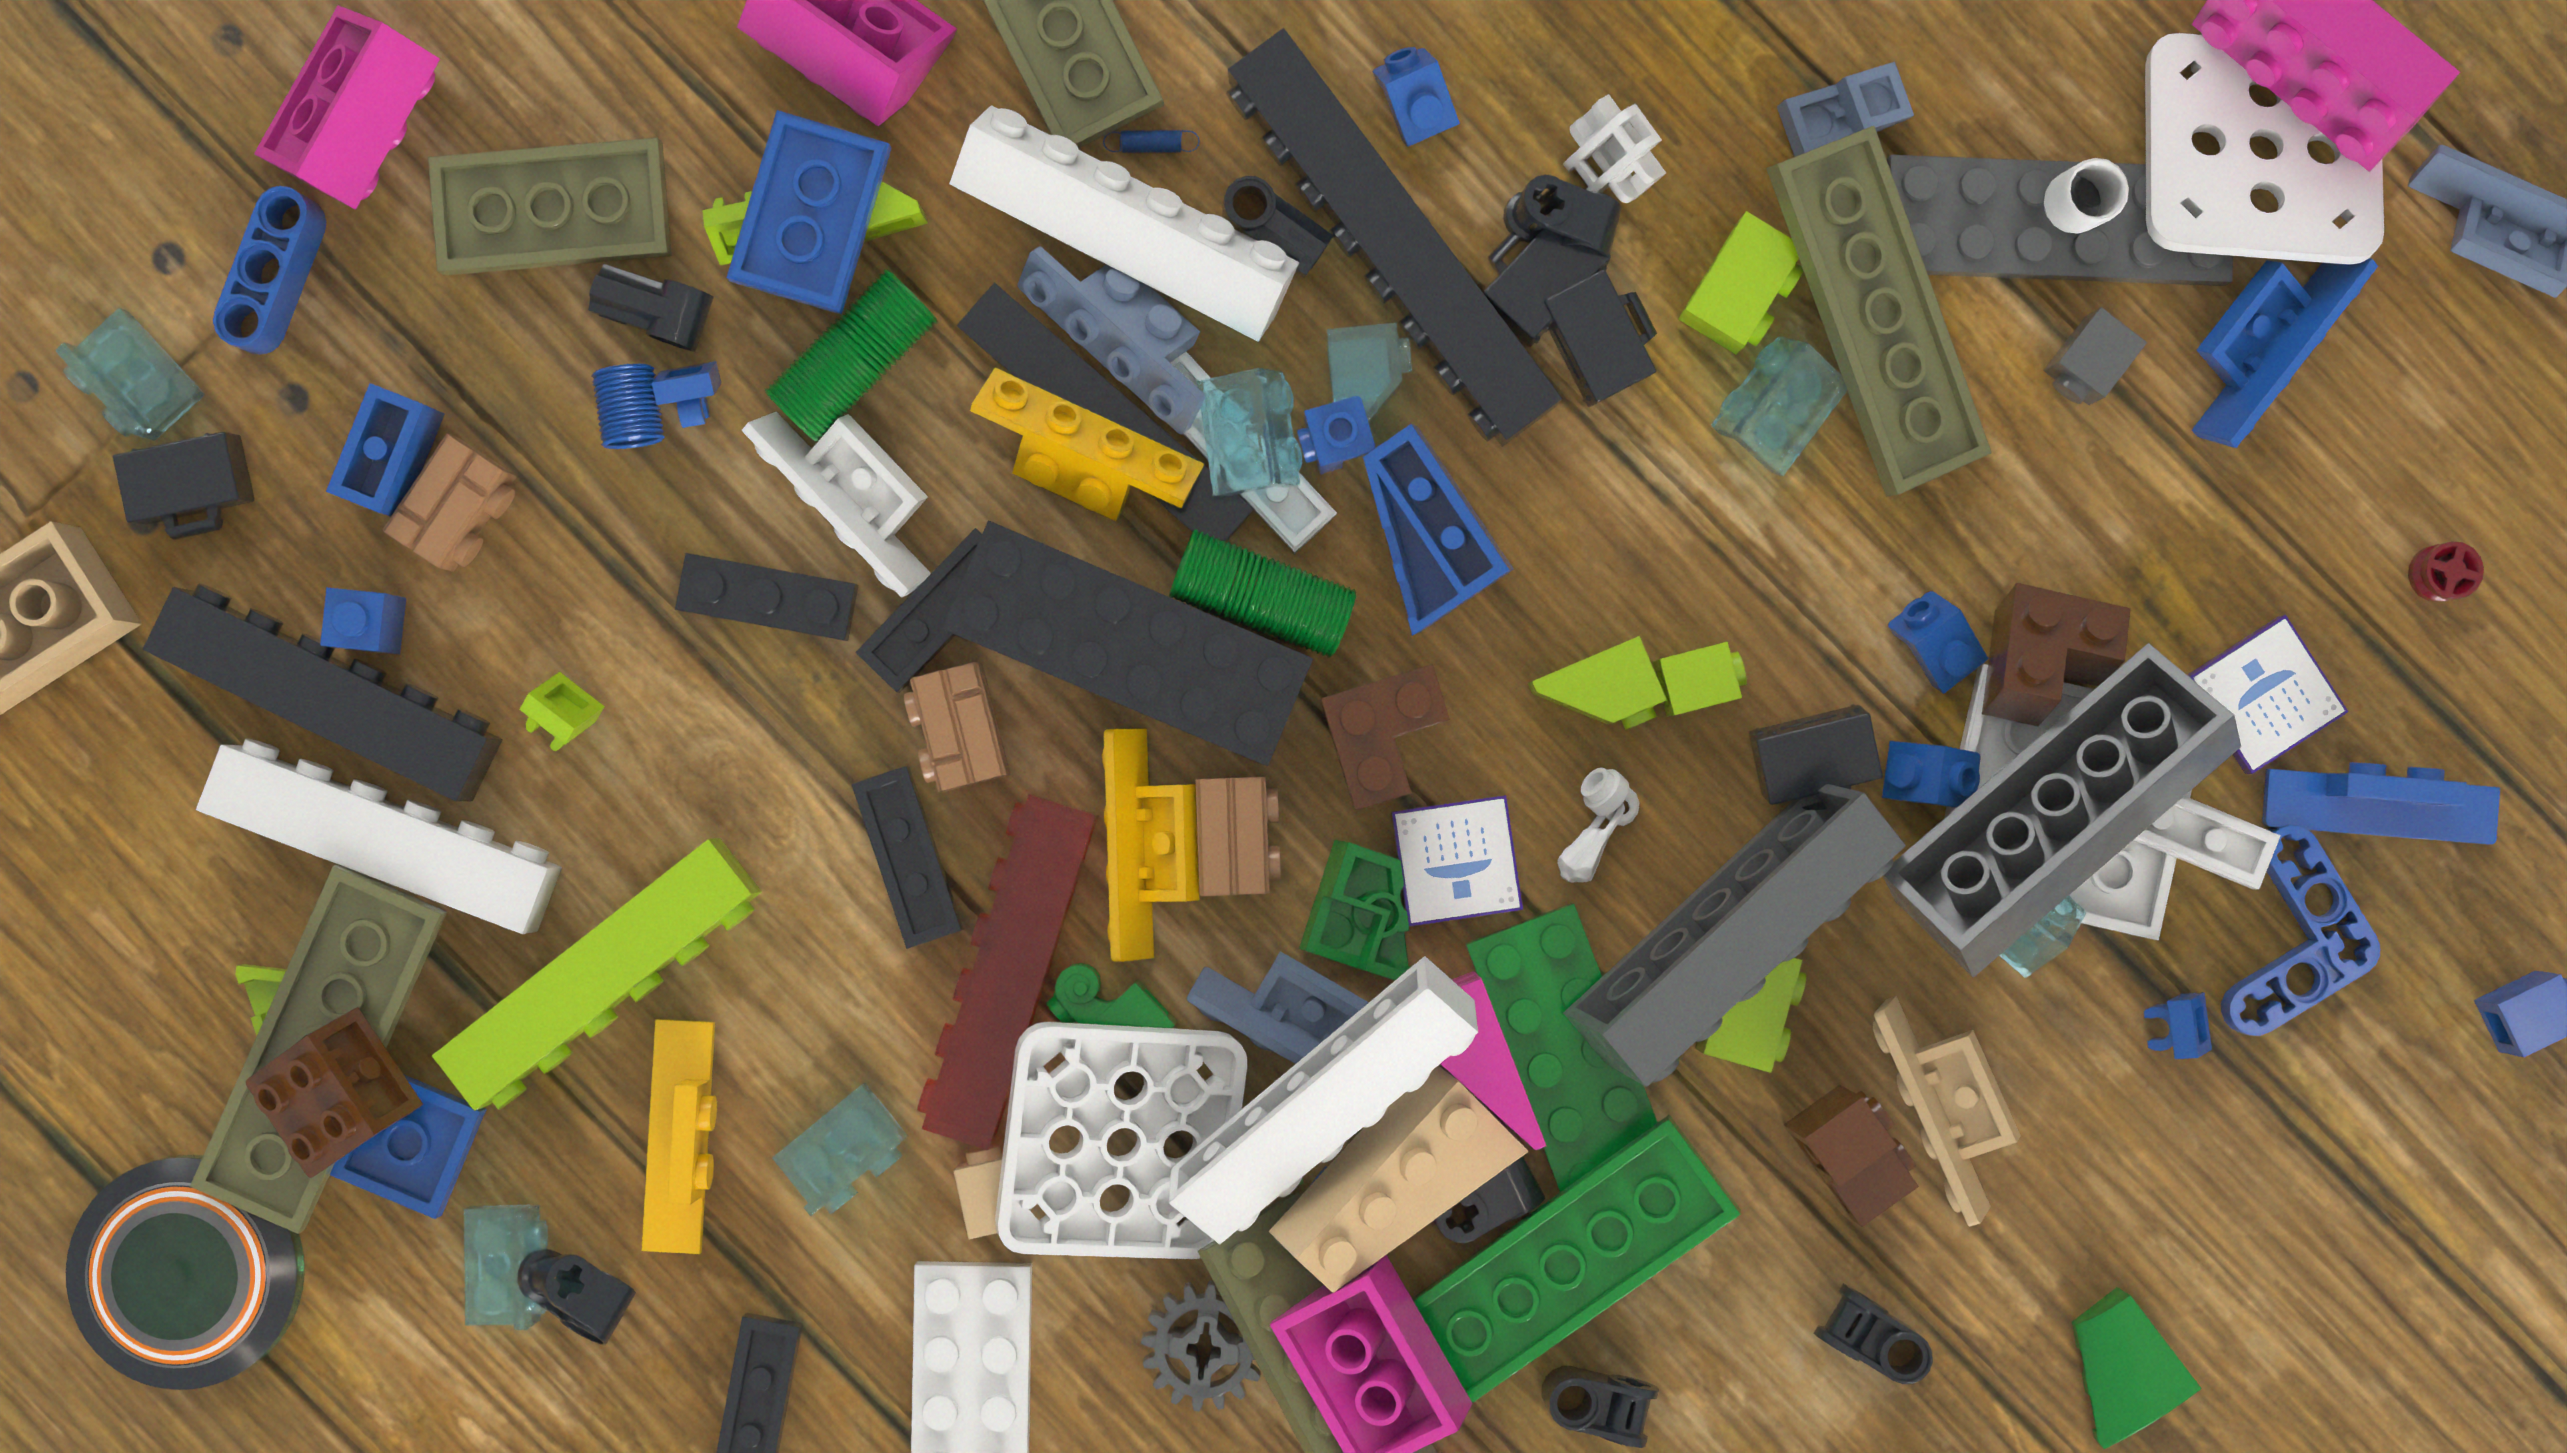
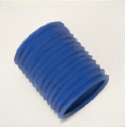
[591,364,665,449]

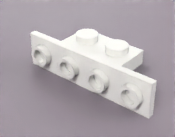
[742,412,931,598]

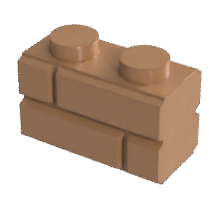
[383,433,517,572]
[904,662,1011,792]
[1196,777,1281,896]

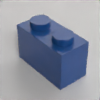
[326,383,445,516]

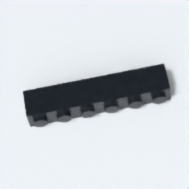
[142,583,503,801]

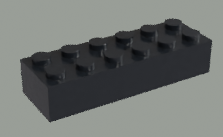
[942,520,1313,766]

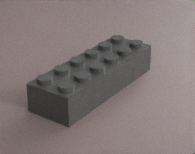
[1883,643,2241,978]
[1563,784,1906,1087]

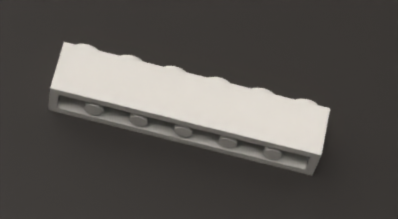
[949,105,1299,342]
[196,738,562,934]
[1169,956,1478,1245]

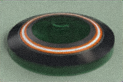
[66,1155,305,1390]

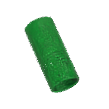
[765,269,938,442]
[1169,529,1356,658]

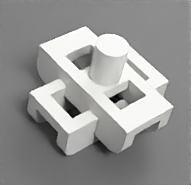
[1563,94,1666,203]

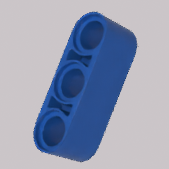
[213,186,327,355]

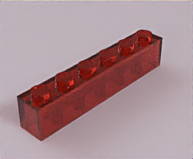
[917,794,1099,1150]

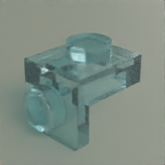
[1999,896,2086,978]

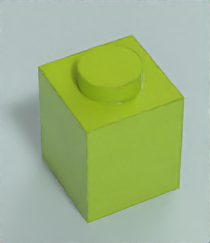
[1653,642,1747,717]

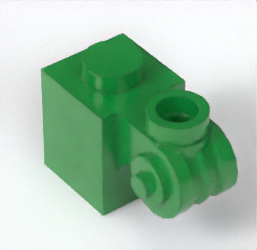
[1046,962,1177,1029]

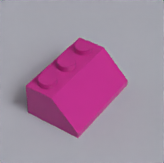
[737,0,957,126]
[254,5,440,210]
[1270,1255,1473,1453]

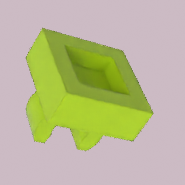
[703,191,752,265]
[519,672,605,751]

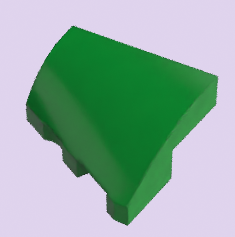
[1299,840,1411,981]
[2072,1287,2202,1449]

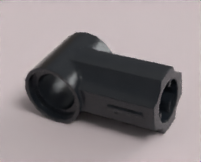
[1222,176,1334,278]
[588,264,714,352]

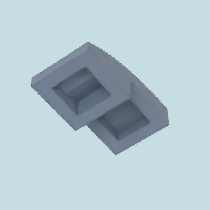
[1777,62,1914,156]

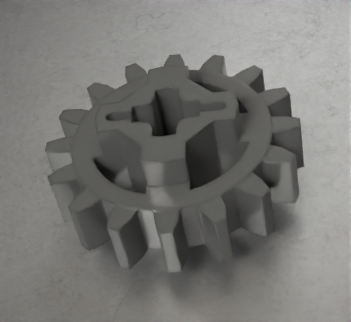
[1141,1280,1261,1411]

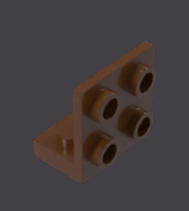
[245,1007,424,1178]

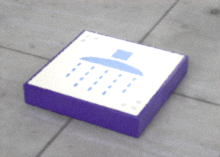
[2188,615,2349,774]
[1391,795,1523,926]

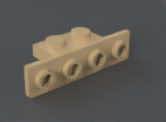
[1873,996,2021,1227]

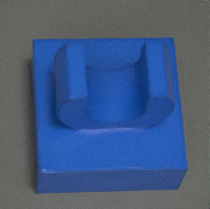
[652,361,721,428]
[2144,992,2212,1059]

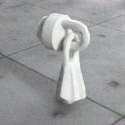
[1557,768,1640,883]

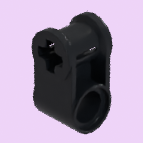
[1503,174,1622,258]
[1433,1156,1545,1243]
[517,1249,636,1346]
[1813,1283,1933,1384]
[1541,1366,1659,1448]

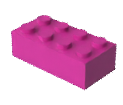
[2191,0,2460,172]

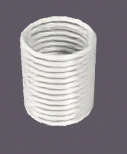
[2044,158,2129,234]

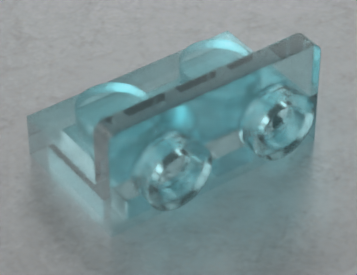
[55,308,205,441]
[1712,336,1847,476]
[1197,368,1302,497]
[772,1083,908,1216]
[464,1205,548,1330]

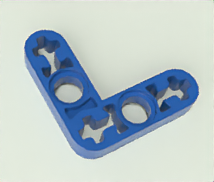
[2221,825,2380,1036]

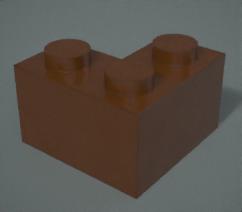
[1982,583,2131,727]
[1320,664,1450,810]
[1784,1085,1919,1227]

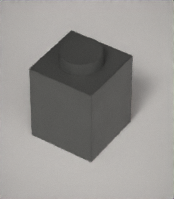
[2043,307,2147,405]

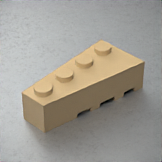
[1269,1066,1529,1293]

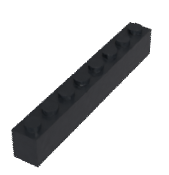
[1226,28,1562,447]

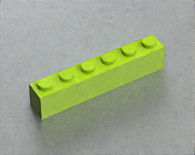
[432,838,762,1111]

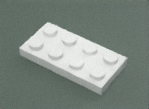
[911,1261,1032,1453]

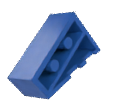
[1363,424,1514,636]

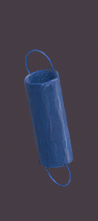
[1103,130,1200,153]

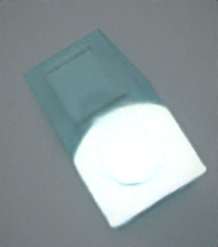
[1326,323,1412,426]

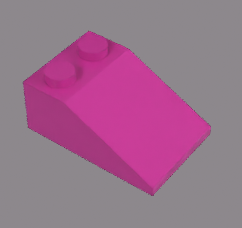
[1440,971,1546,1150]

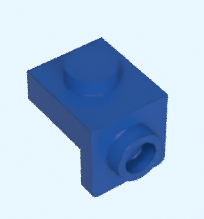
[1372,47,1460,147]
[1296,396,1375,474]
[1888,591,1989,694]
[1882,741,1981,808]

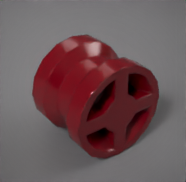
[2408,541,2484,602]

